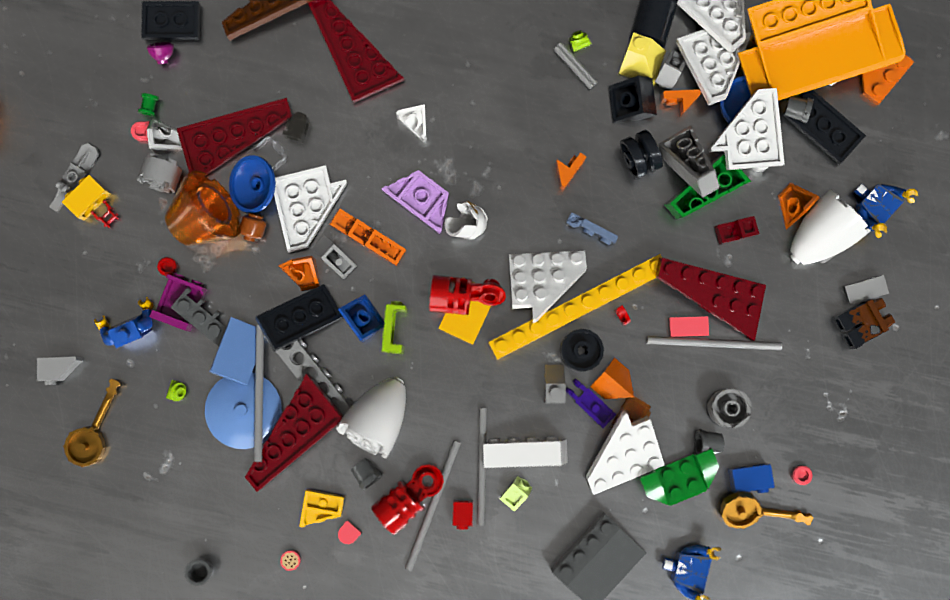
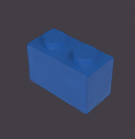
[728,463,775,493]

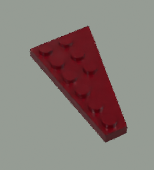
[308,0,405,103]
[177,98,293,184]
[655,258,766,341]
[245,373,343,492]

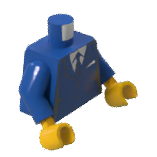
[853,183,918,238]
[94,297,154,348]
[662,544,722,600]

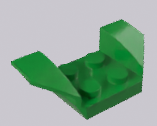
[640,449,719,506]

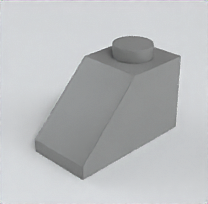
[655,49,686,91]
[311,235,357,279]
[37,356,83,385]
[544,365,566,403]

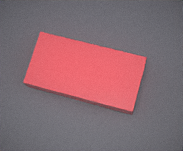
[669,316,709,337]

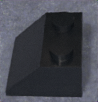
[609,75,657,123]

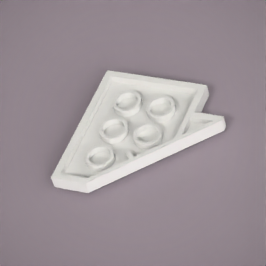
[677,0,746,53]
[676,29,751,106]
[709,88,785,170]
[274,165,347,253]
[509,251,587,323]
[586,410,665,495]

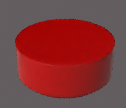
[157,257,178,276]

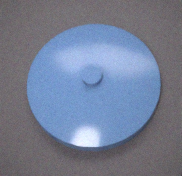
[205,372,283,449]

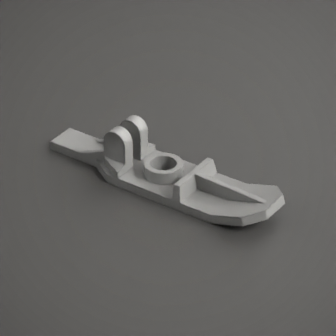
[49,143,99,212]

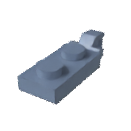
[566,213,618,245]

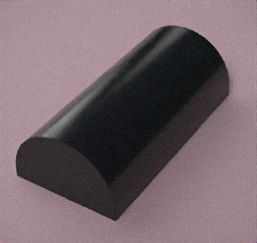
[629,0,678,48]

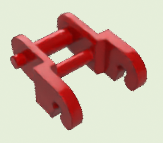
[90,200,119,228]

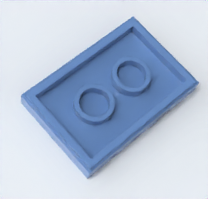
[209,317,265,385]

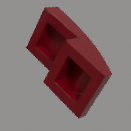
[714,216,759,245]

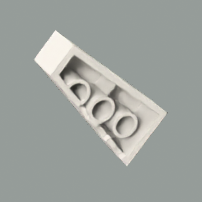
[483,437,568,468]

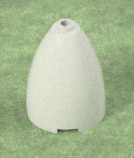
[790,189,871,265]
[336,377,406,458]

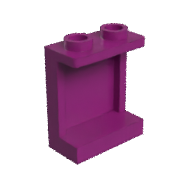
[149,273,207,332]

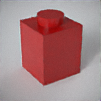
[453,500,473,530]

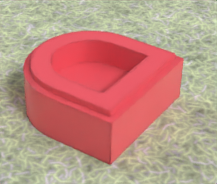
[131,121,150,141]
[338,520,362,544]

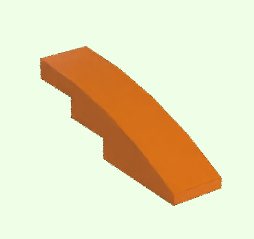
[329,208,406,265]

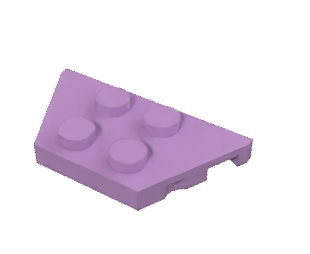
[382,170,449,234]

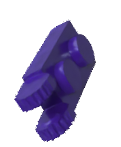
[566,378,617,429]

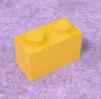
[62,175,111,221]

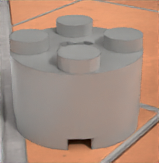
[137,153,182,193]
[707,389,752,428]

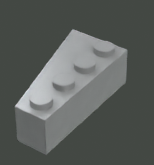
[659,125,720,197]

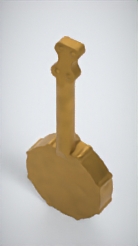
[63,379,121,467]
[720,491,813,529]

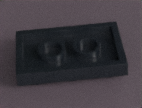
[141,1,200,40]

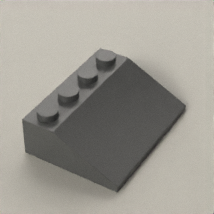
[551,512,646,600]

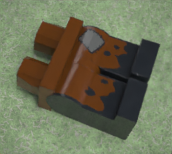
[832,298,895,349]

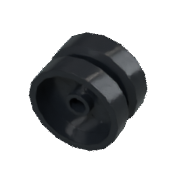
[620,129,663,179]
[559,329,604,372]

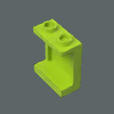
[382,301,408,354]

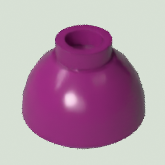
[147,42,174,64]

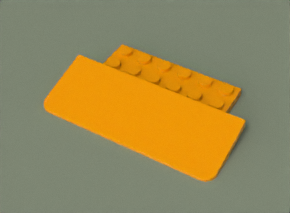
[737,0,905,101]

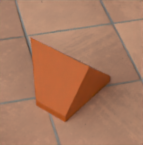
[778,183,820,230]
[278,256,320,291]
[590,358,634,399]

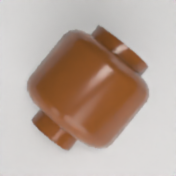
[239,213,266,242]

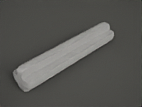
[554,42,597,89]

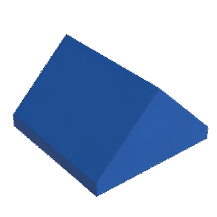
[338,294,384,342]

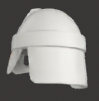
[445,201,488,240]

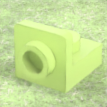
[500,476,532,512]

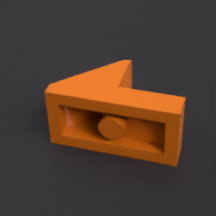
[660,90,702,117]
[555,152,586,191]

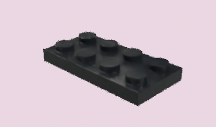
[782,90,866,165]
[255,284,343,352]

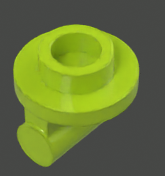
[569,30,591,52]
[166,380,186,401]

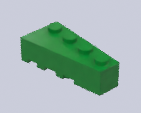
[664,153,751,219]

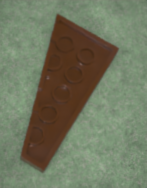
[222,0,312,40]

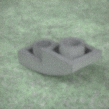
[845,275,889,305]

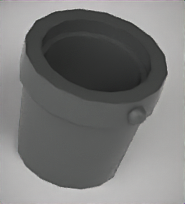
[784,97,814,123]
[694,429,724,454]
[351,458,382,491]
[185,559,213,586]

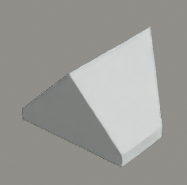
[396,104,427,143]
[147,118,183,154]

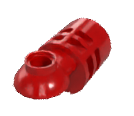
[429,275,506,315]
[371,465,444,535]

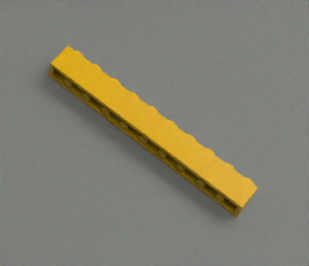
[488,254,662,360]

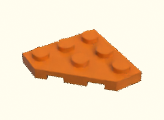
[860,54,914,106]

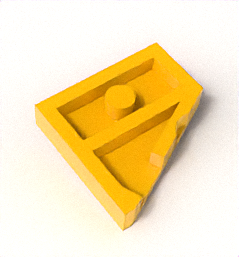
[299,489,345,527]

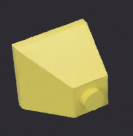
[619,33,666,86]

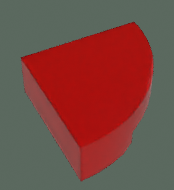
[614,305,631,326]

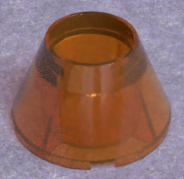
[165,171,241,246]

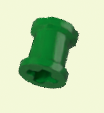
[138,93,159,116]

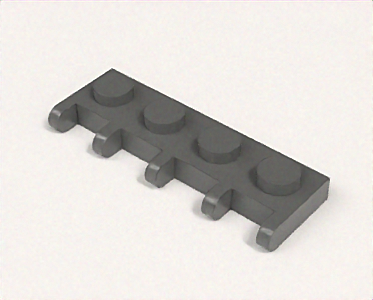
[171,287,226,346]

